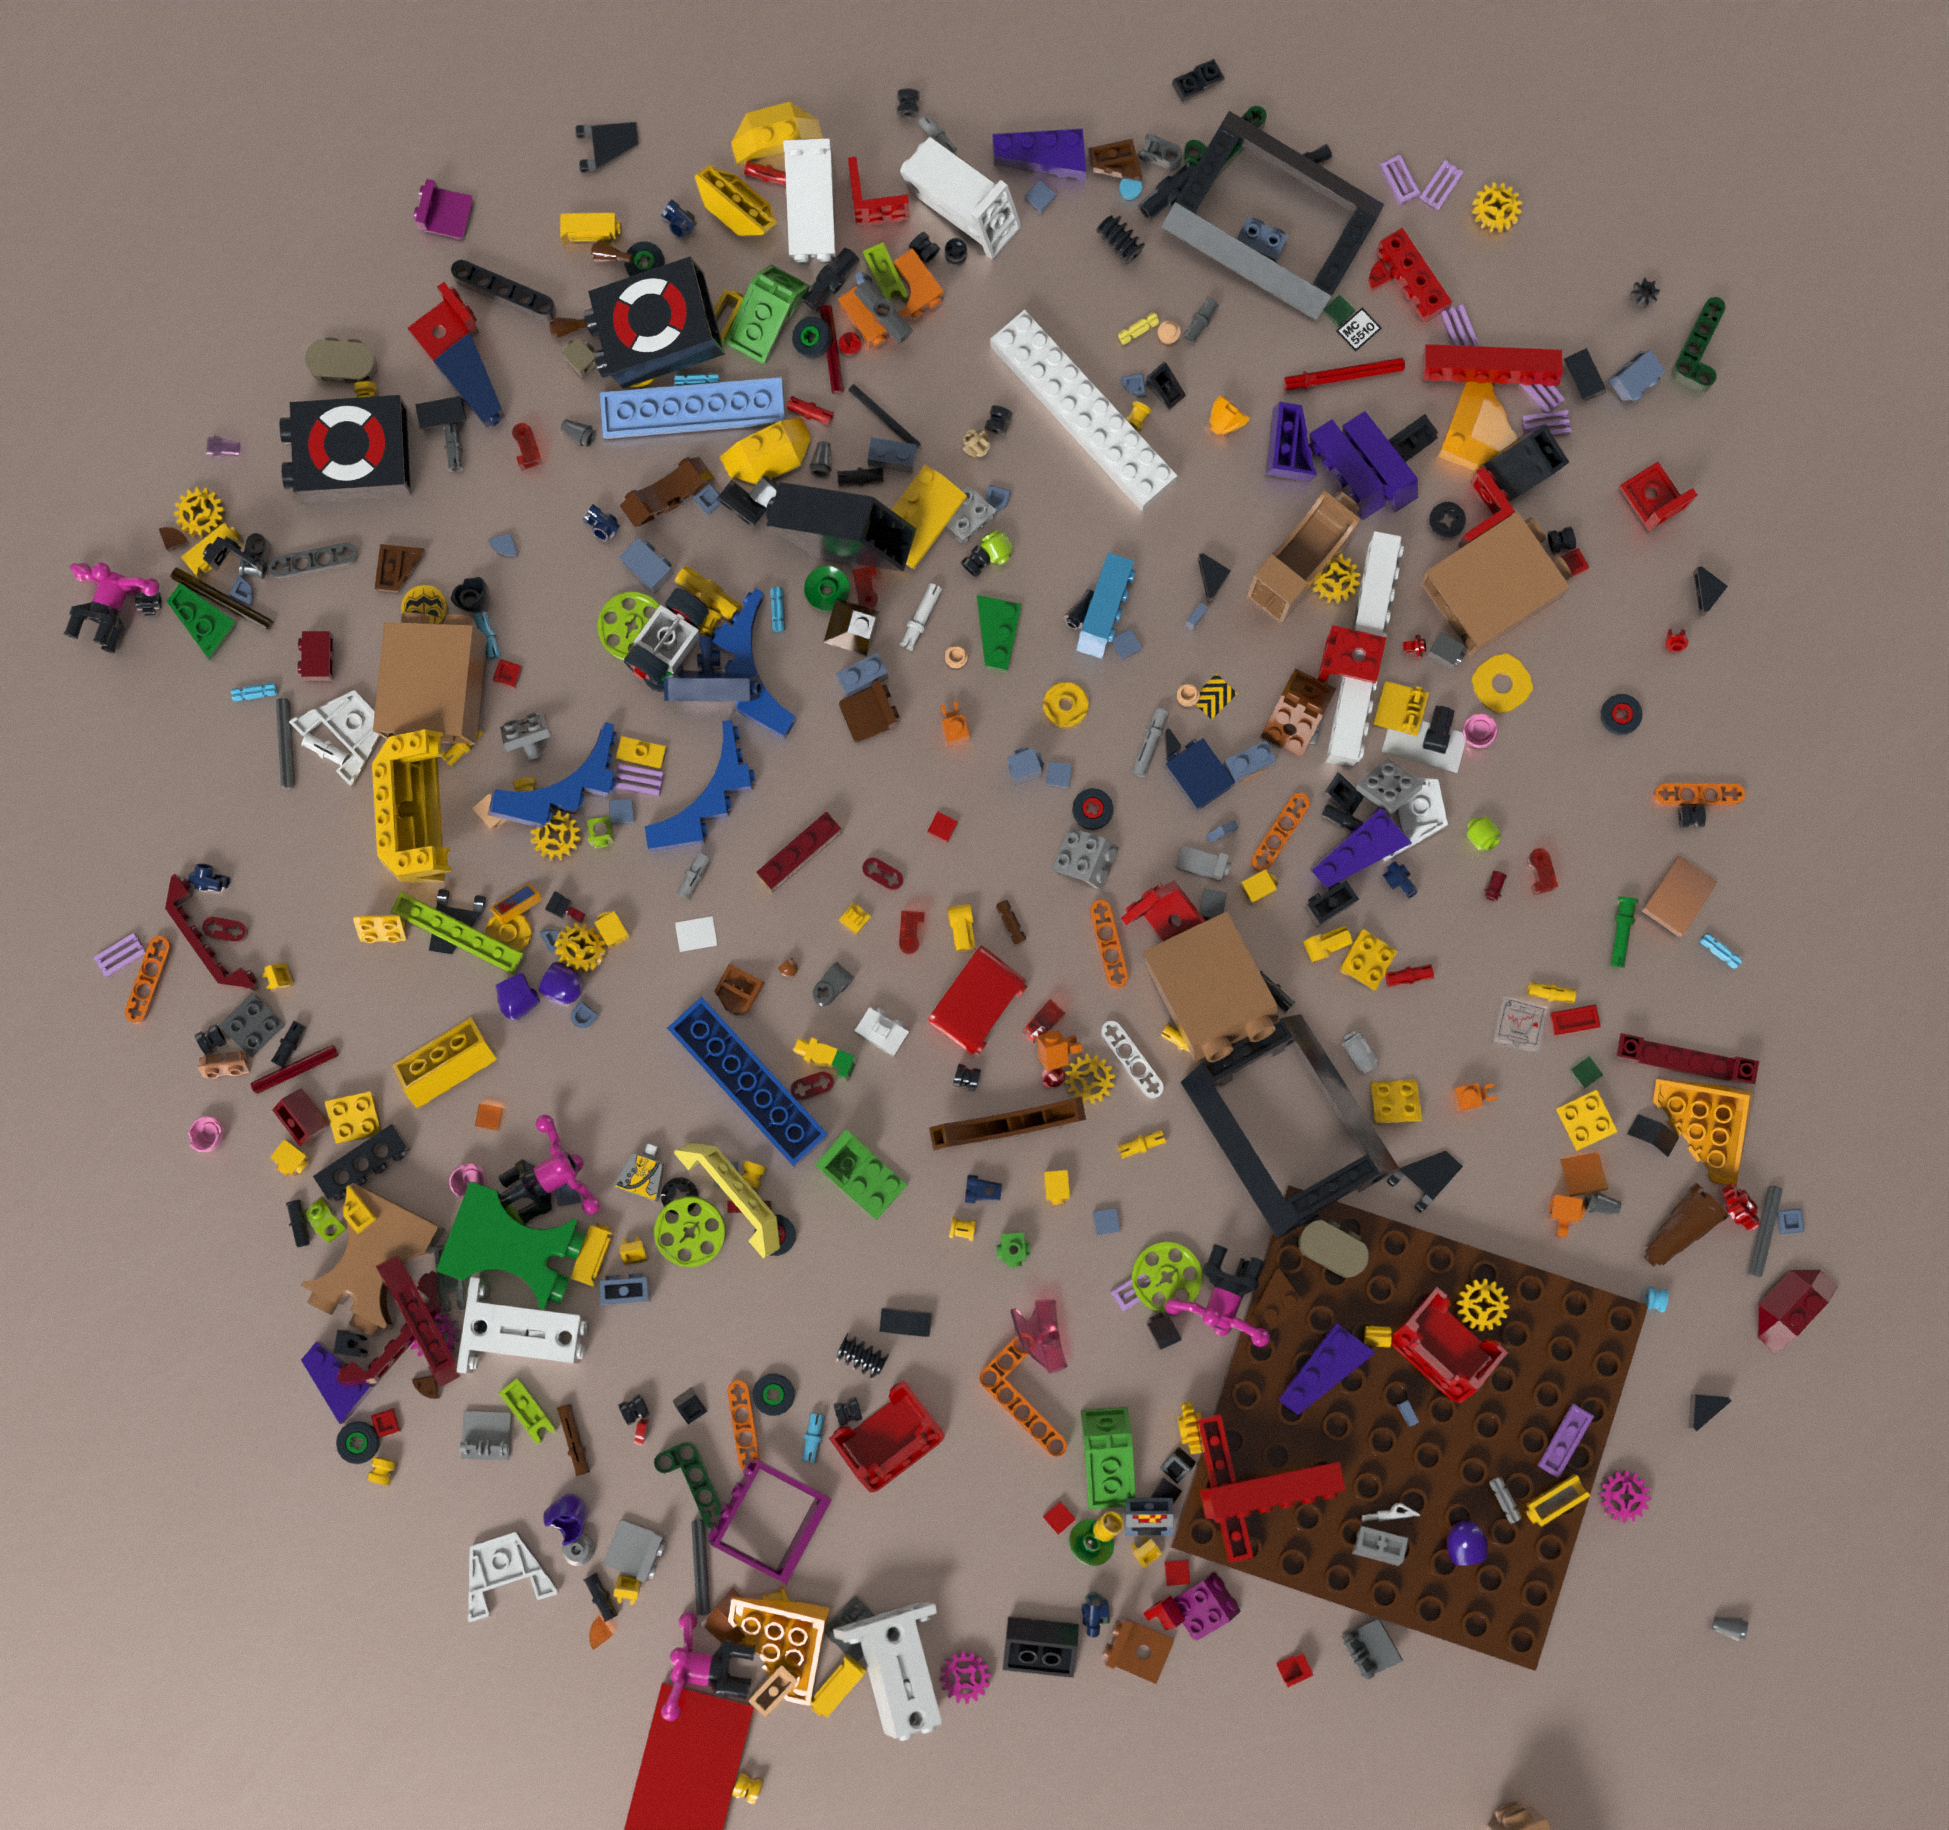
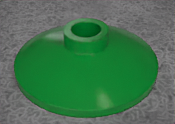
[804,566,850,611]
[1069,1520,1114,1566]

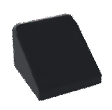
[1164,728,1182,759]
[673,1388,708,1424]
[1160,1447,1196,1484]
[1150,1478,1182,1504]

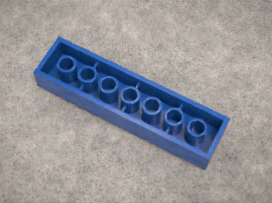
[667,997,829,1168]

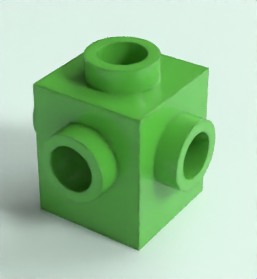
[996,1232,1031,1267]

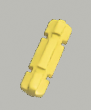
[1118,312,1160,344]

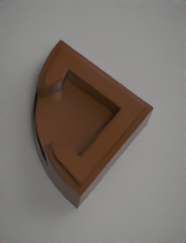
[159,527,189,551]
[412,1376,440,1399]

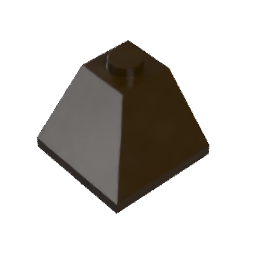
[824,598,880,655]

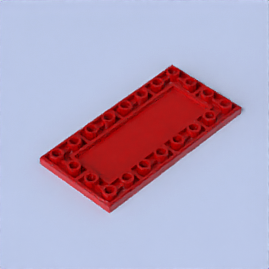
[624,1682,754,1830]

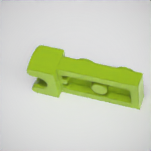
[863,242,909,303]
[498,1378,557,1444]

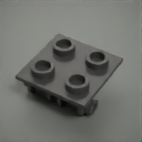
[218,993,285,1057]
[825,1596,889,1662]
[1341,1618,1403,1680]

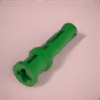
[1610,896,1639,968]

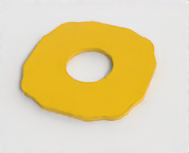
[1471,653,1533,714]

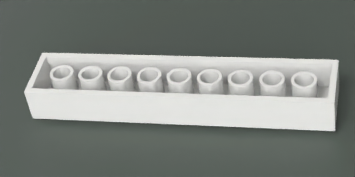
[990,309,1177,512]
[1326,531,1404,768]

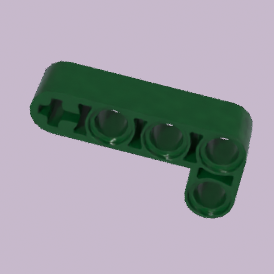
[1183,106,1267,180]
[1671,297,1726,392]
[654,1442,723,1529]

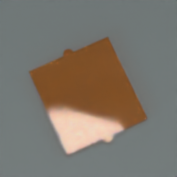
[1560,1152,1608,1197]

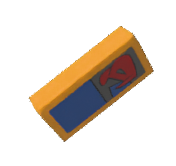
[489,883,541,926]

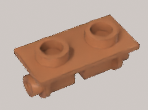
[198,1051,250,1079]

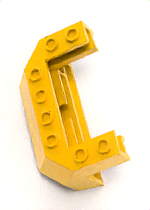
[372,730,452,883]

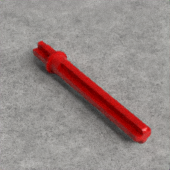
[1283,358,1405,390]

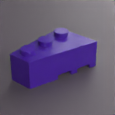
[1266,402,1317,482]
[301,1341,375,1424]

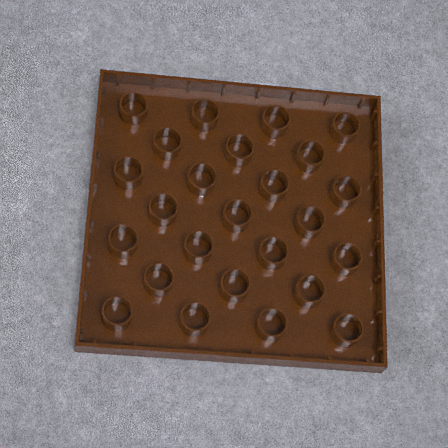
[1170,1185,1649,1671]

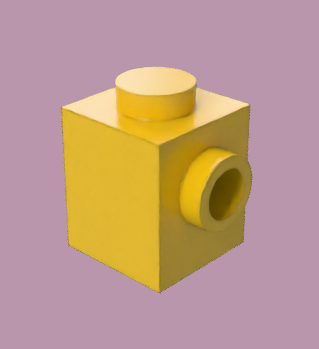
[270,1139,311,1176]

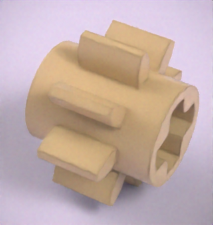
[962,429,991,458]

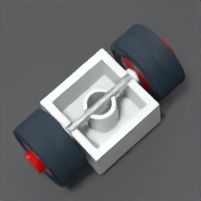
[624,588,709,685]

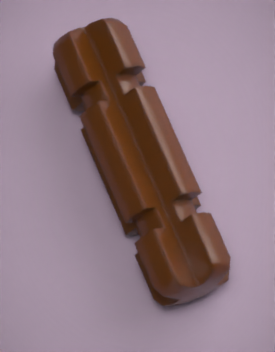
[996,900,1026,944]

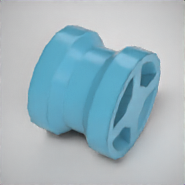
[1644,1286,1669,1313]

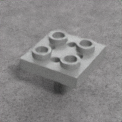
[500,712,550,760]
[1356,758,1422,815]

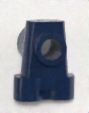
[660,199,697,237]
[582,504,620,541]
[697,637,721,672]
[1383,861,1418,899]
[188,864,230,892]
[965,1175,1002,1204]
[1081,1595,1109,1637]

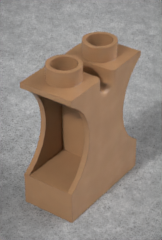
[1247,490,1361,624]
[301,1184,445,1337]

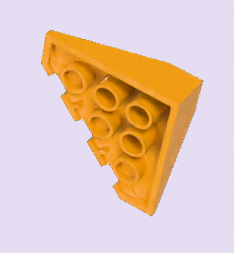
[1438,382,1518,471]
[1653,1078,1754,1185]
[728,1597,830,1706]

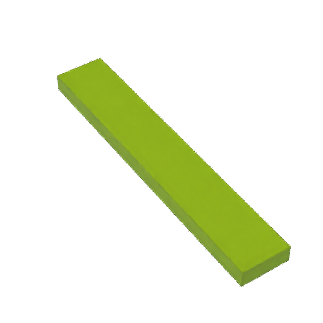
[390,891,524,974]

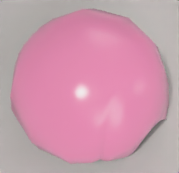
[1463,713,1498,748]
[188,1116,224,1152]
[449,1163,487,1197]

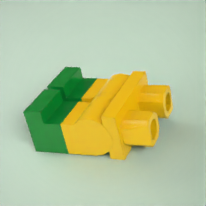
[793,1038,857,1082]

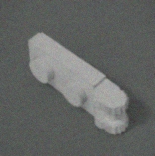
[434,1245,465,1312]

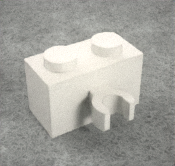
[855,1007,909,1057]

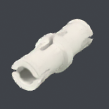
[301,733,349,766]

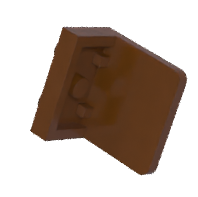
[839,680,900,743]

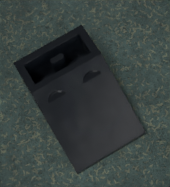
[1483,424,1569,502]

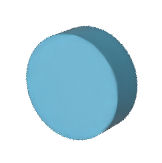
[1119,178,1142,200]

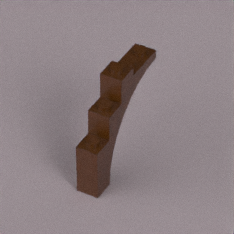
[929,1097,1086,1151]

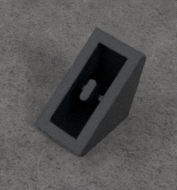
[1146,362,1186,410]
[1198,553,1231,603]
[1693,567,1728,617]
[1322,772,1364,816]
[1626,1114,1679,1158]
[1689,1394,1732,1432]

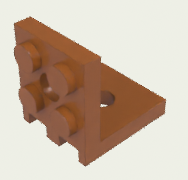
[1261,668,1336,757]
[1102,1616,1175,1684]

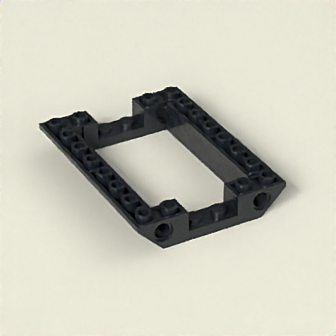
[1160,111,1384,321]
[1181,1014,1400,1240]

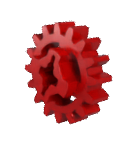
[1722,1182,1761,1232]

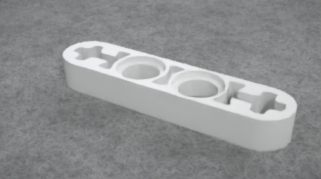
[1101,1021,1164,1099]

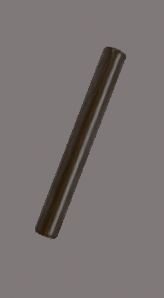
[170,568,273,631]

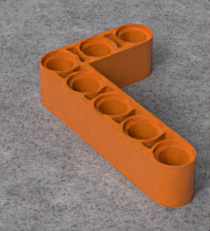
[979,1334,1067,1457]

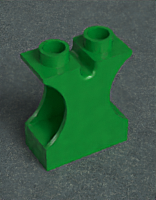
[436,1181,586,1310]

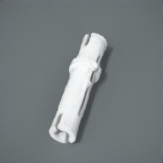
[899,583,942,651]

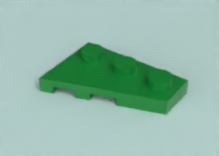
[166,583,237,660]
[977,595,1022,672]

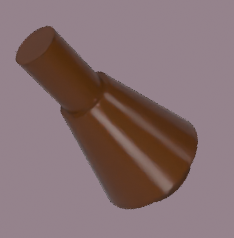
[591,240,633,263]
[549,317,587,339]

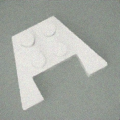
[289,690,381,787]
[1366,772,1448,861]
[468,1531,559,1623]

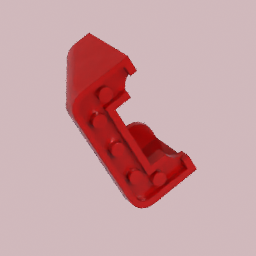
[927,945,1028,1056]
[1391,1287,1508,1403]
[829,1381,945,1493]

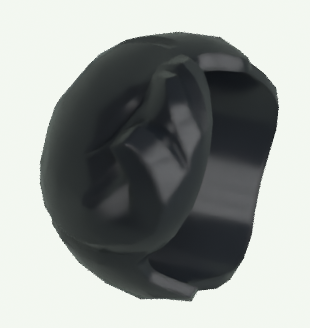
[450,577,490,612]

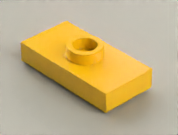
[616,736,667,770]

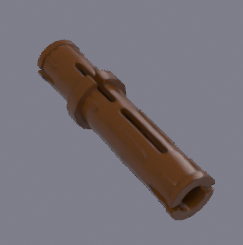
[557,1403,590,1476]

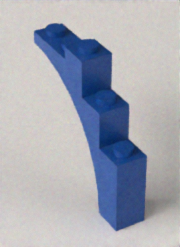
[712,588,797,740]
[645,720,756,852]
[488,722,616,828]

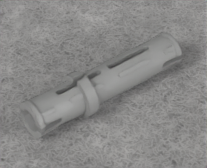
[1131,708,1169,777]

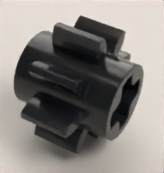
[1630,278,1660,308]
[135,590,162,616]

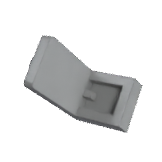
[1177,846,1231,881]

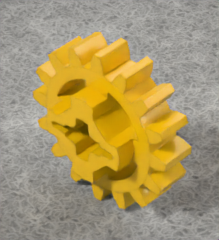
[1472,182,1522,233]
[174,487,225,538]
[1313,554,1360,604]
[530,810,581,861]
[554,923,606,973]
[1064,1054,1115,1105]
[1456,1279,1510,1331]
[1177,1401,1202,1454]

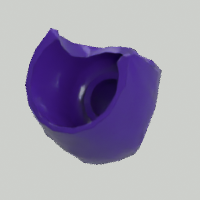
[539,962,583,1005]
[495,973,541,1021]
[543,1494,587,1546]
[1447,1521,1488,1565]

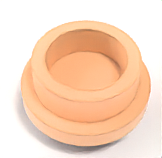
[1158,321,1180,344]
[945,645,968,668]
[1177,684,1200,707]

